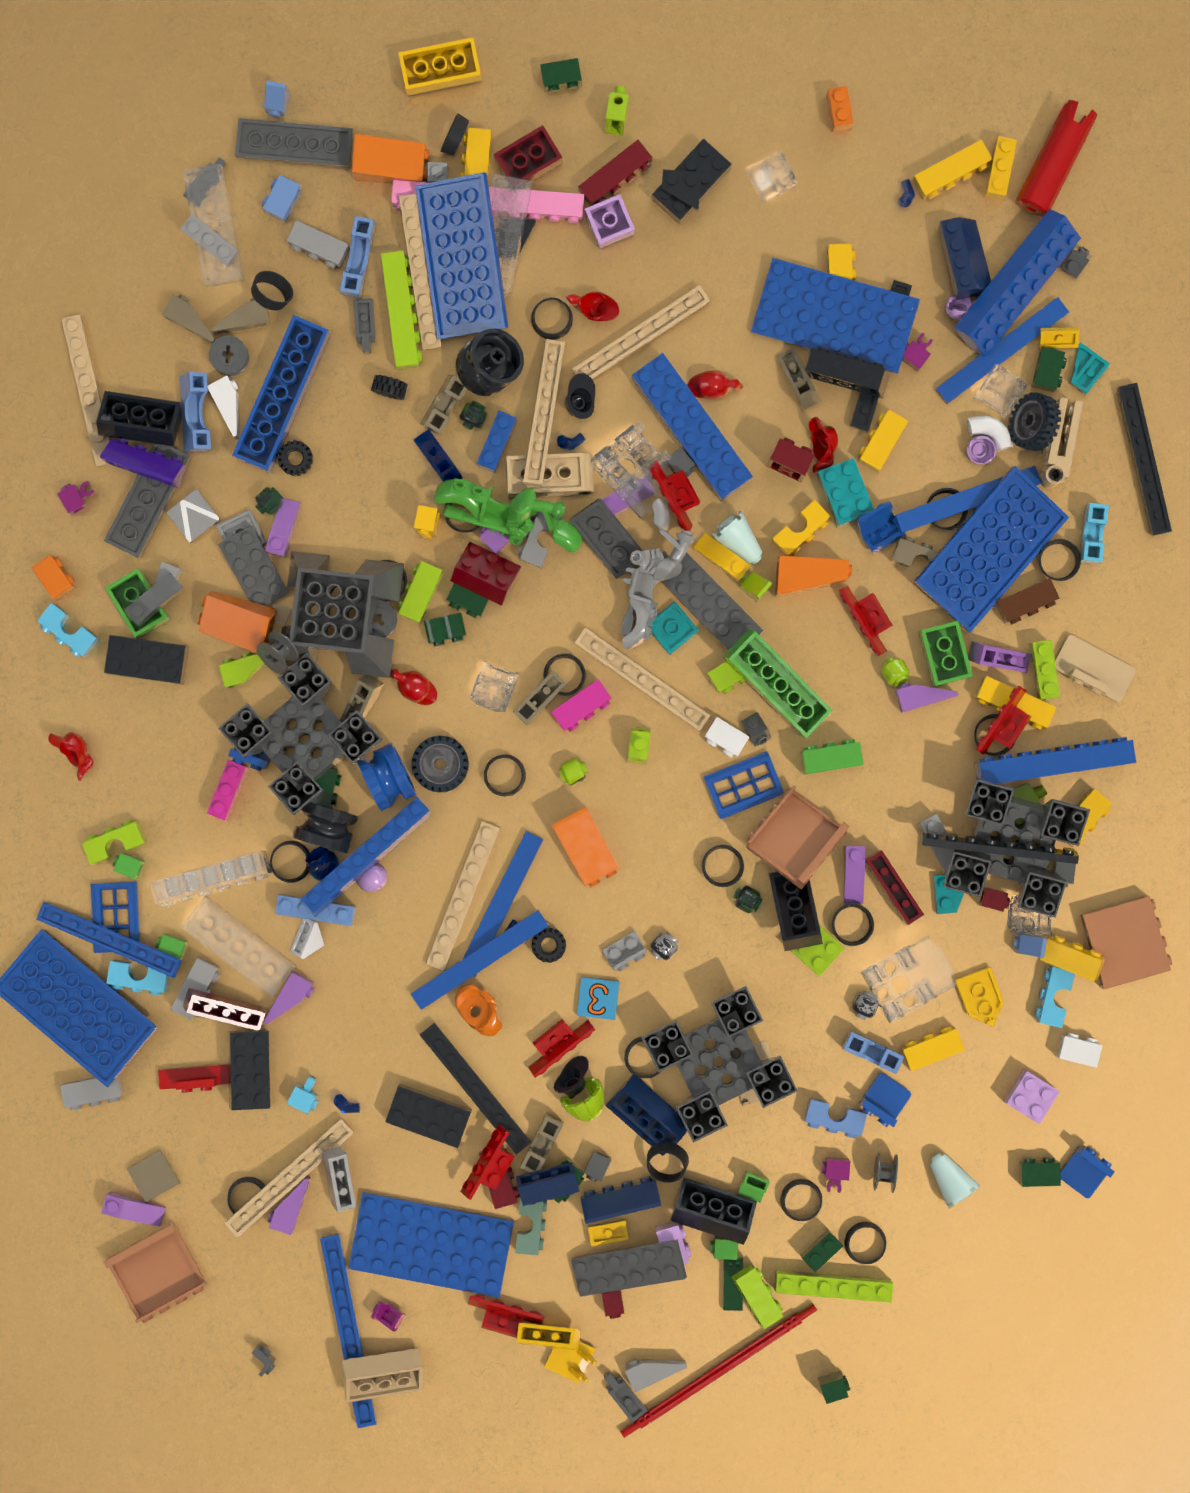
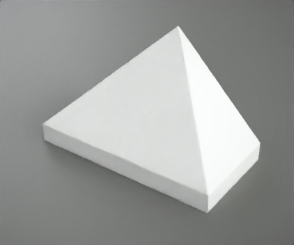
[290,919,324,959]

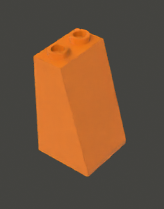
[352,134,429,184]
[775,556,852,598]
[197,591,277,653]
[552,807,619,888]

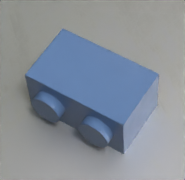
[262,175,302,223]

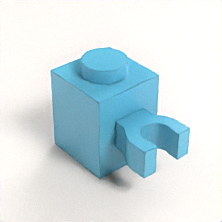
[287,1076,319,1114]

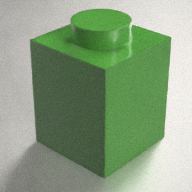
[113,853,145,879]
[156,934,188,959]
[710,1236,738,1260]

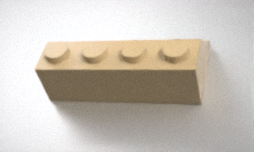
[342,1348,423,1403]

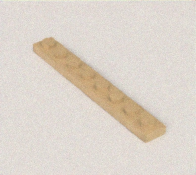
[399,194,442,350]
[572,285,710,379]
[61,314,110,468]
[523,339,565,487]
[574,627,711,731]
[426,821,500,971]
[224,1118,354,1238]

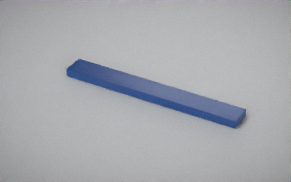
[936,297,1069,404]
[894,466,1042,534]
[463,831,543,977]
[36,902,182,978]
[411,909,549,1010]

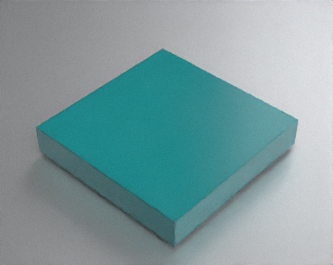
[651,601,699,655]

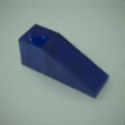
[413,429,463,482]

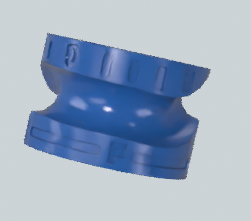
[357,742,417,811]

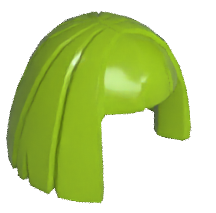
[560,1078,604,1122]

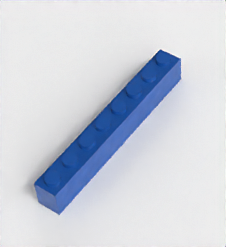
[301,797,431,917]

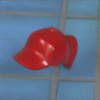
[566,292,620,322]
[688,370,743,399]
[809,417,839,473]
[390,669,437,705]
[48,732,93,781]

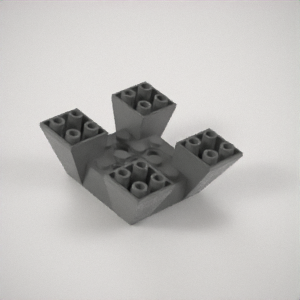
[281,551,404,678]
[218,653,382,816]
[943,778,1090,918]
[641,986,798,1143]

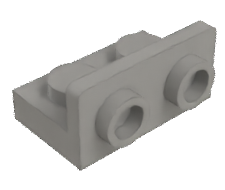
[602,931,647,972]

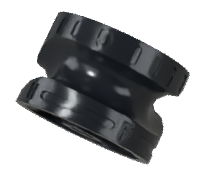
[456,329,524,396]
[292,802,359,853]

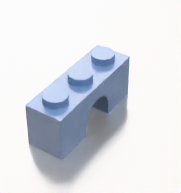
[842,1031,904,1074]
[804,1098,867,1138]

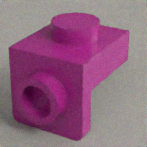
[371,1301,405,1332]

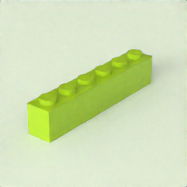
[381,251,423,370]
[774,1270,893,1303]

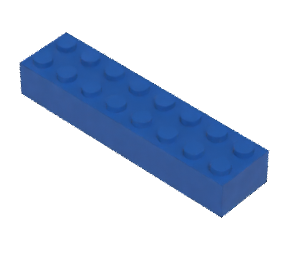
[954,209,1081,357]
[232,315,331,473]
[631,353,753,501]
[975,737,1136,784]

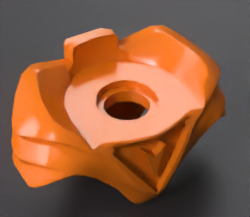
[455,985,503,1036]

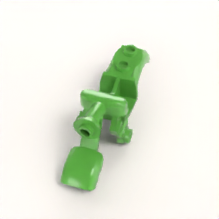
[434,478,583,552]

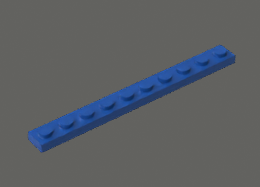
[320,1233,377,1428]

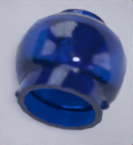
[305,847,340,881]

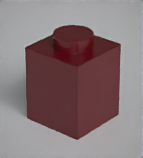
[979,887,1010,912]
[602,1290,625,1319]

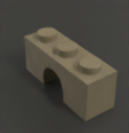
[420,375,467,434]
[891,537,939,568]
[520,1114,564,1173]

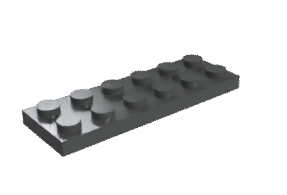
[235,118,353,168]
[104,444,191,559]
[661,552,764,650]
[571,1239,687,1297]

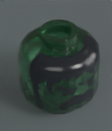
[459,401,487,430]
[255,487,283,515]
[733,885,763,914]

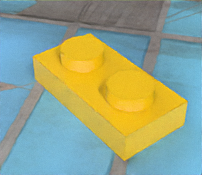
[1039,327,1080,349]
[588,1219,629,1247]

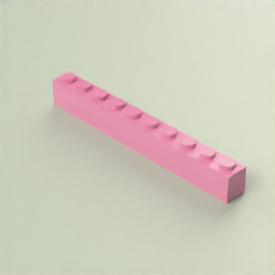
[392,180,584,223]

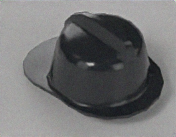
[564,373,595,419]
[554,1056,589,1099]

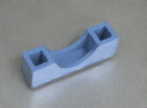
[340,216,376,299]
[179,372,211,452]
[275,894,356,926]

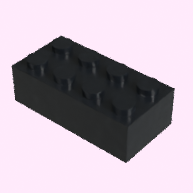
[651,138,732,225]
[805,347,890,399]
[96,391,182,447]
[104,635,189,685]
[769,872,823,951]
[227,1030,270,1110]
[385,1084,472,1148]
[670,1177,757,1245]

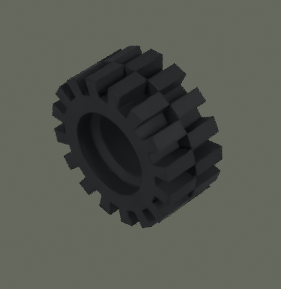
[371,375,408,400]
[277,440,313,476]
[531,928,566,963]

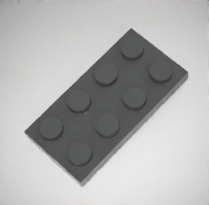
[569,498,643,579]
[218,526,289,606]

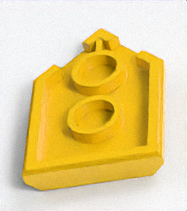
[955,966,1004,1027]

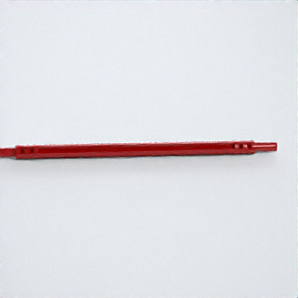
[620,1304,818,1438]

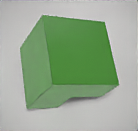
[737,1170,770,1203]

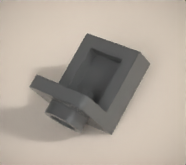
[1061,245,1092,279]
[741,712,771,747]
[252,1344,276,1377]

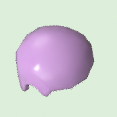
[945,295,974,321]
[967,435,996,464]
[357,863,388,892]

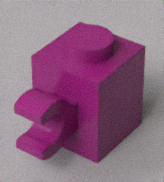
[902,333,933,372]
[57,481,95,515]
[821,1157,851,1193]

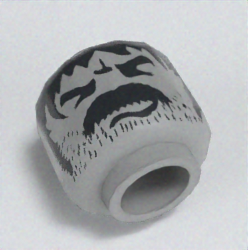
[650,932,679,961]
[851,991,880,1020]

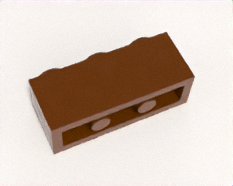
[995,578,1060,625]

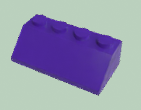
[100,438,186,489]

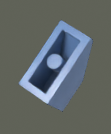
[264,80,290,118]
[1013,933,1047,958]

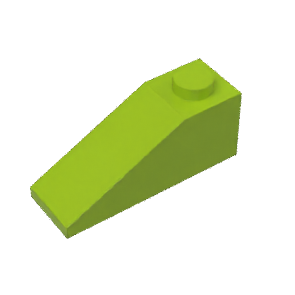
[739,572,773,603]

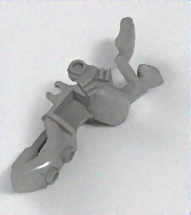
[620,499,697,650]

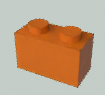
[826,86,854,132]
[31,555,75,601]

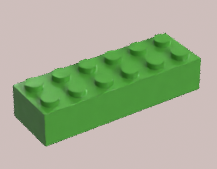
[723,629,833,738]

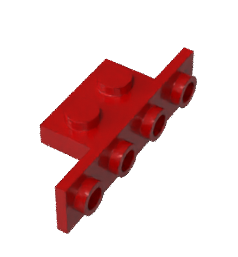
[650,460,701,532]
[839,586,893,656]
[976,686,1031,755]
[528,1019,595,1078]
[158,1064,229,1093]
[460,1125,515,1200]
[468,1295,544,1338]

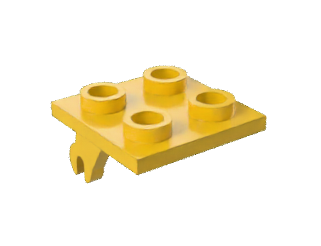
[544,1341,597,1384]

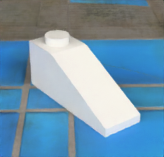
[207,376,239,439]

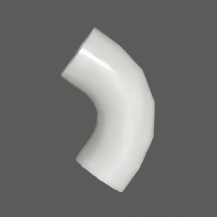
[967,416,1014,451]

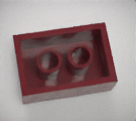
[494,125,563,189]
[767,438,815,483]
[450,541,521,606]

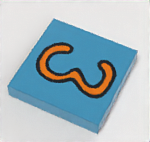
[577,977,619,1020]

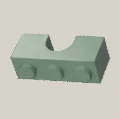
[515,1197,547,1255]

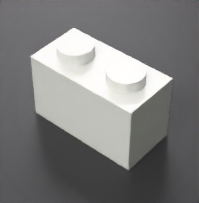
[704,717,749,758]
[1056,1032,1103,1068]

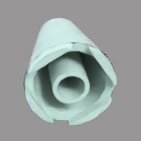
[712,511,762,565]
[930,1153,980,1209]

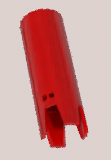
[1016,100,1097,217]

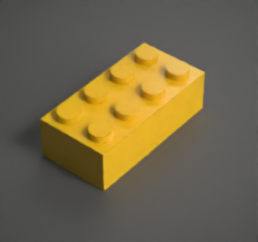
[398,37,482,96]

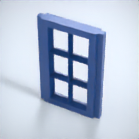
[704,751,784,819]
[91,882,140,953]

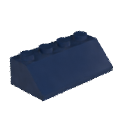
[938,217,991,300]
[605,1074,687,1156]
[580,1176,661,1224]

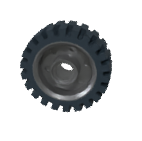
[1008,392,1061,451]
[412,736,469,792]

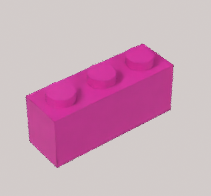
[551,679,612,732]
[207,760,249,821]

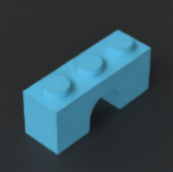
[1080,503,1109,564]
[37,603,100,657]
[106,960,169,996]
[1035,966,1075,1028]

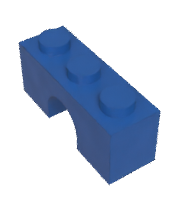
[477,410,517,473]

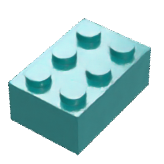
[816,458,874,528]

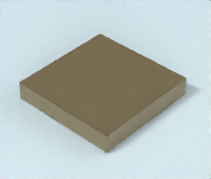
[127,1149,180,1203]

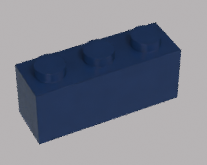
[516,1162,580,1206]

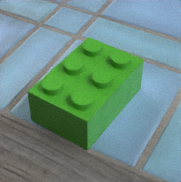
[105,568,171,639]
[919,621,973,687]
[800,739,864,775]

